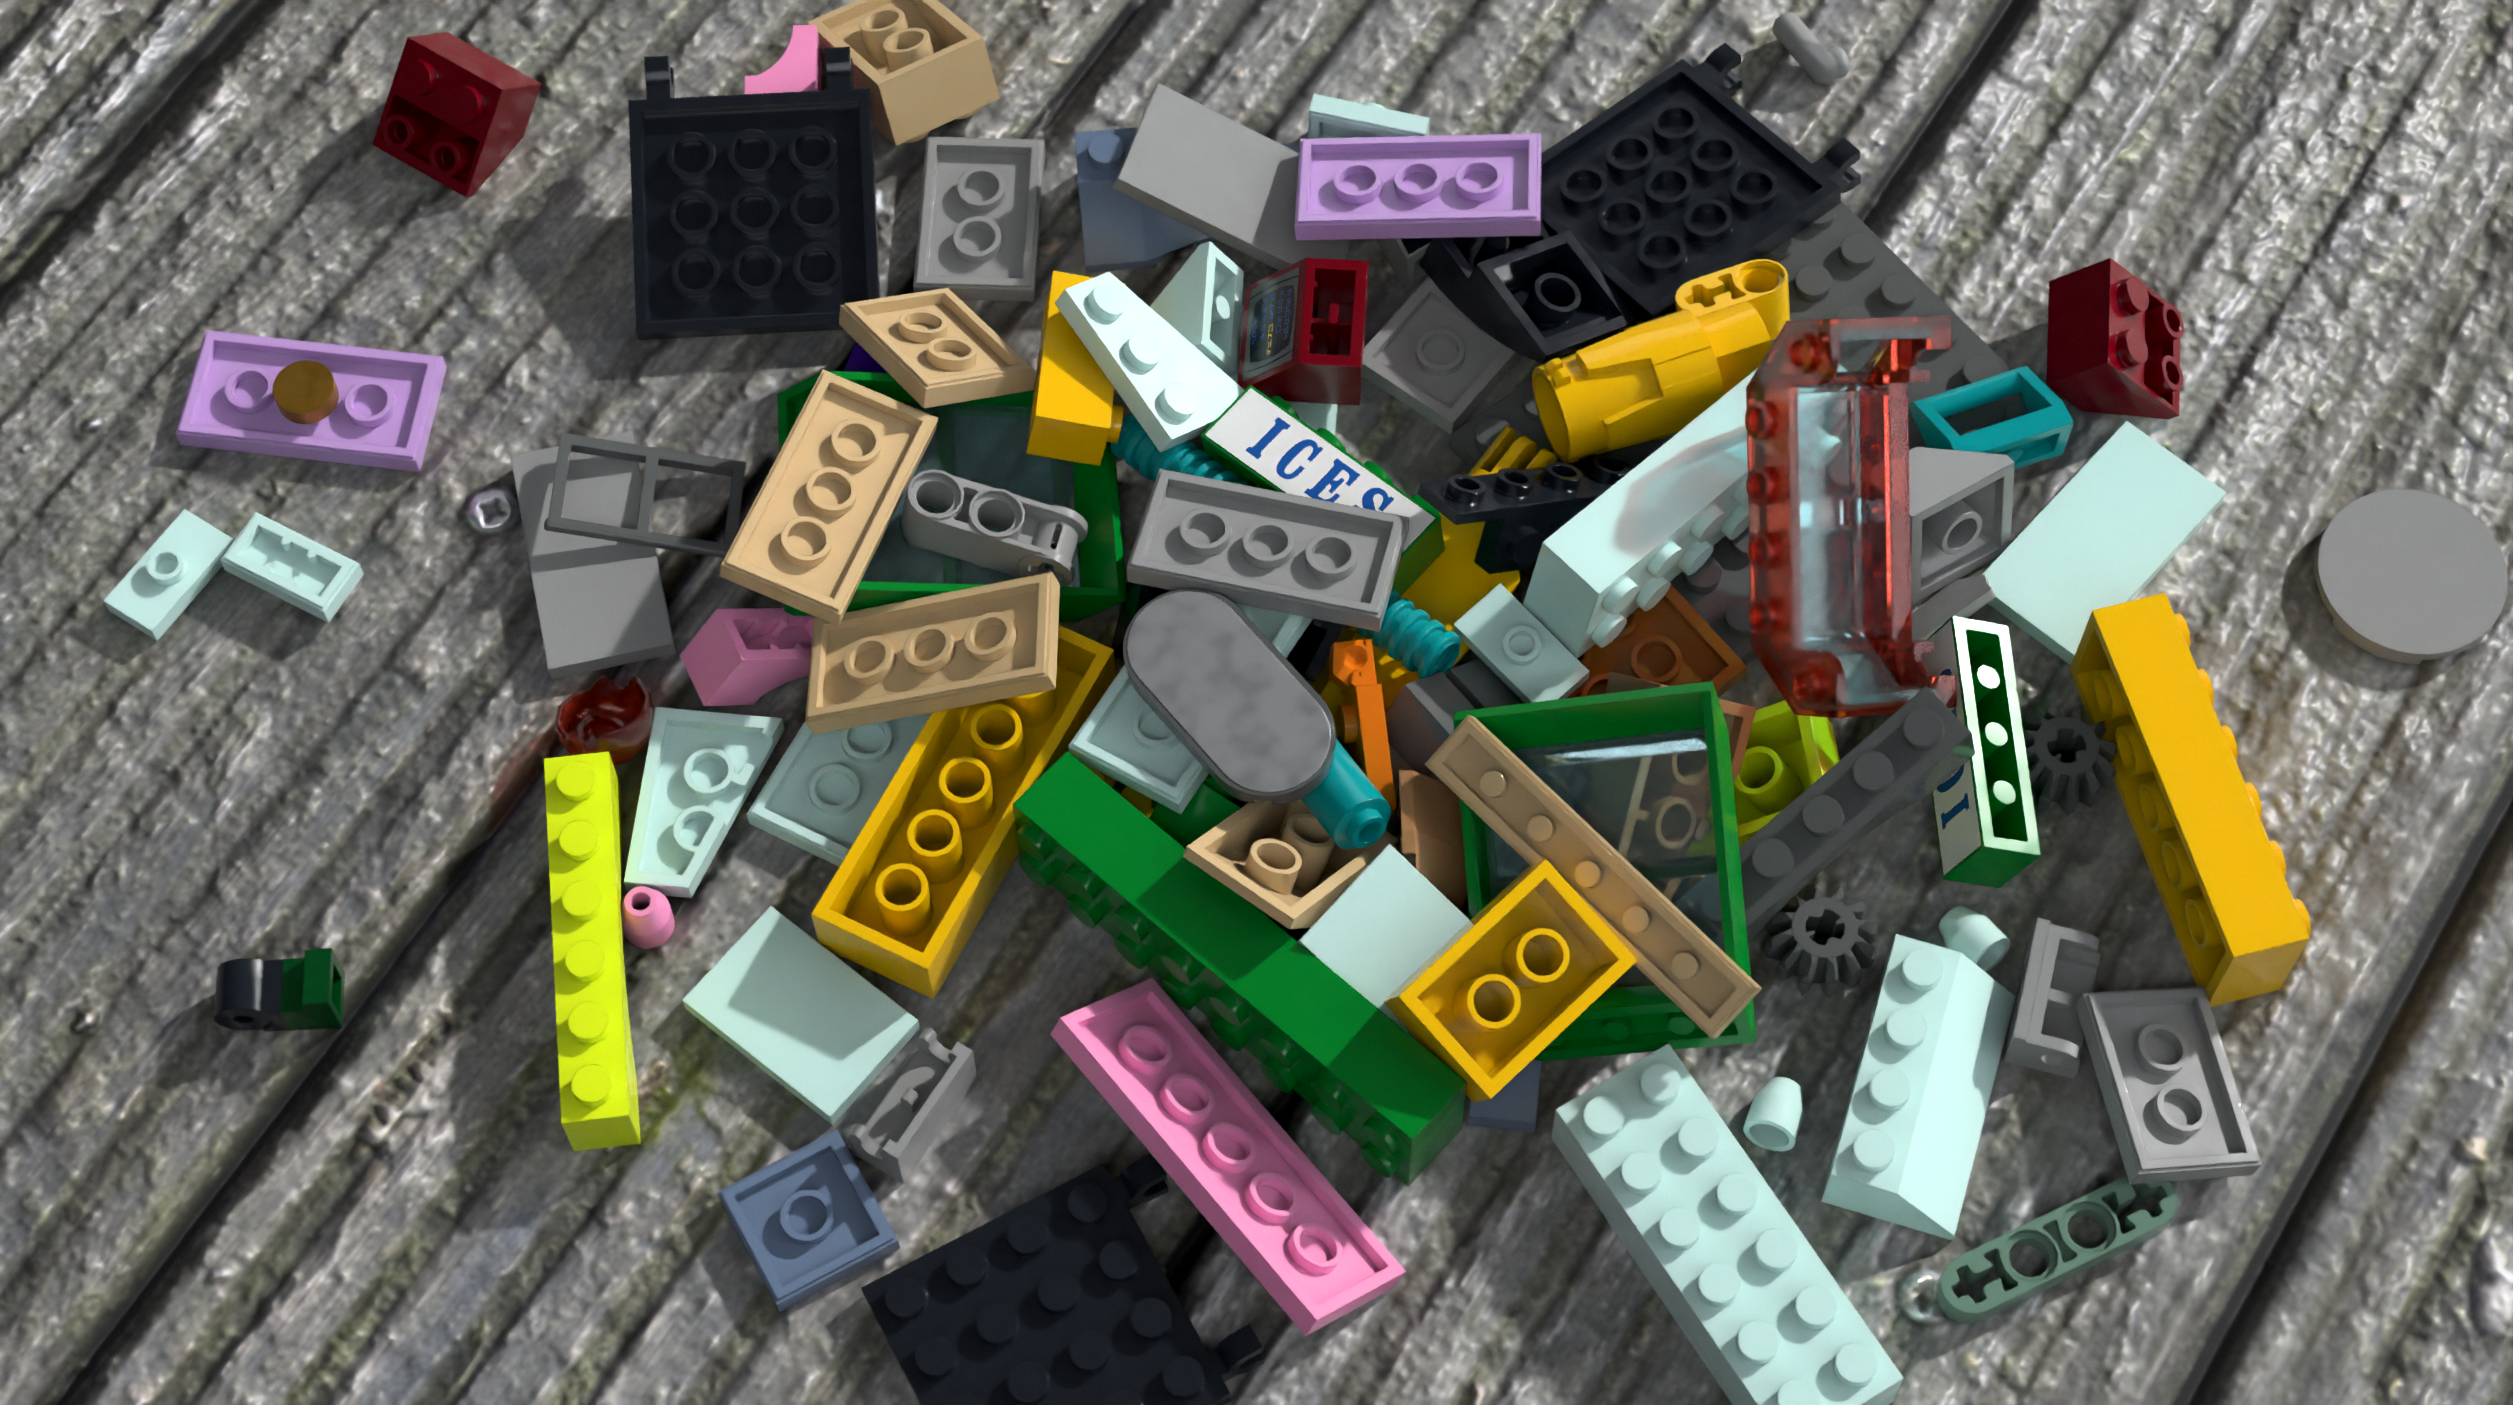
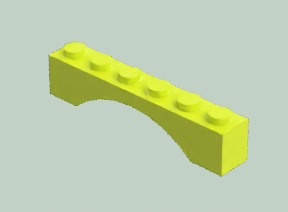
[544,751,641,1151]

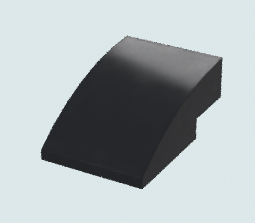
[1419,220,1639,363]

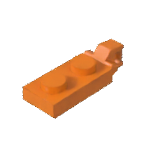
[1328,639,1397,814]

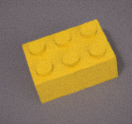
[1383,859,1638,1103]

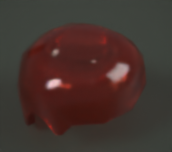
[555,676,654,766]

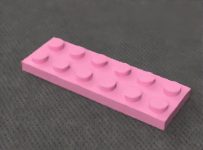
[1050,978,1406,1336]

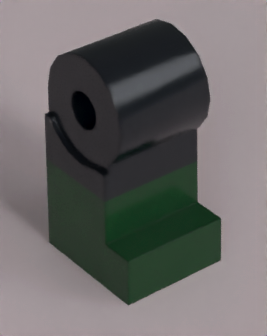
[214,948,345,1032]

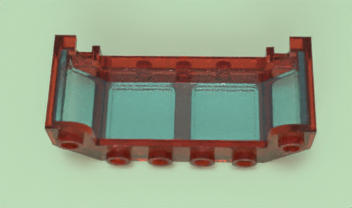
[1745,316,1957,718]

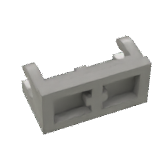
[2003,918,2101,1079]
[847,1028,978,1184]

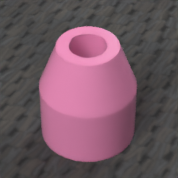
[621,886,675,949]

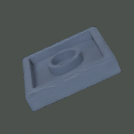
[717,1129,900,1312]

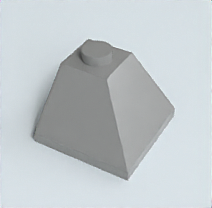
[1865,447,2015,605]

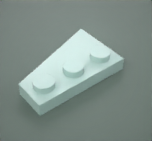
[1055,272,1245,453]
[624,707,785,898]

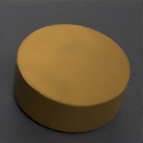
[273,360,339,424]

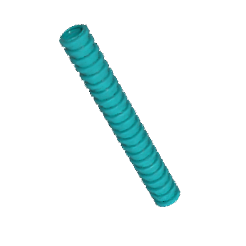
[1110,412,1461,679]

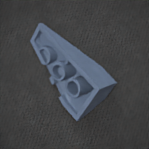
[1074,128,1300,273]

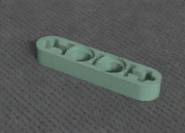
[1936,1175,2178,1324]

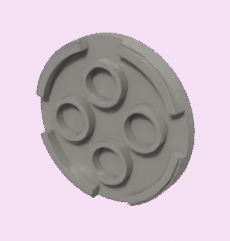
[2313,489,2508,665]

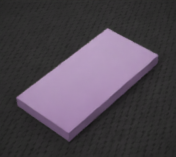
[1294,133,1542,241]
[175,330,447,472]

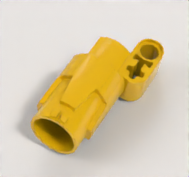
[1532,259,1790,463]

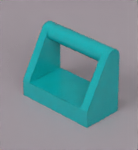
[1910,366,2074,470]

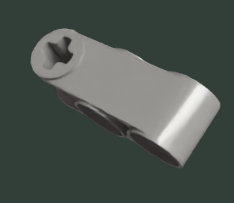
[900,469,1088,586]

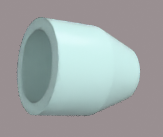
[1938,906,2010,972]
[1743,1077,1805,1152]

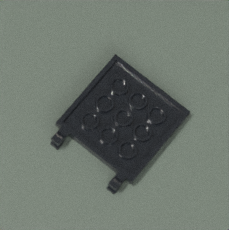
[1541,43,1861,322]
[628,47,881,340]
[861,1153,1264,1405]

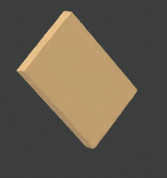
[839,288,1036,408]

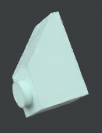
[1150,241,1244,376]

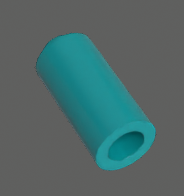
[1301,739,1391,849]

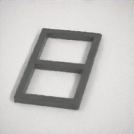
[544,433,746,558]

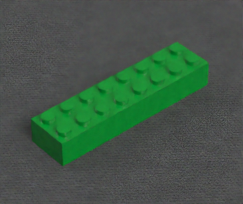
[1013,751,1467,1187]

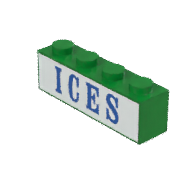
[1200,385,1445,597]
[1915,616,2041,888]

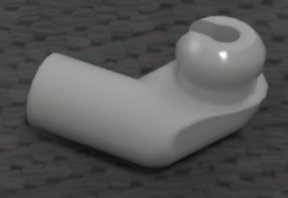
[1773,12,1850,84]

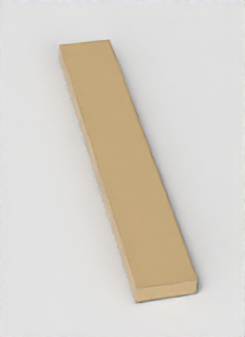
[1425,715,1762,1038]

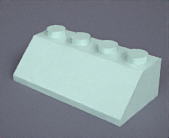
[1821,934,2015,1240]

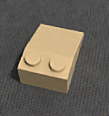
[807,0,1000,146]
[1183,799,1399,929]

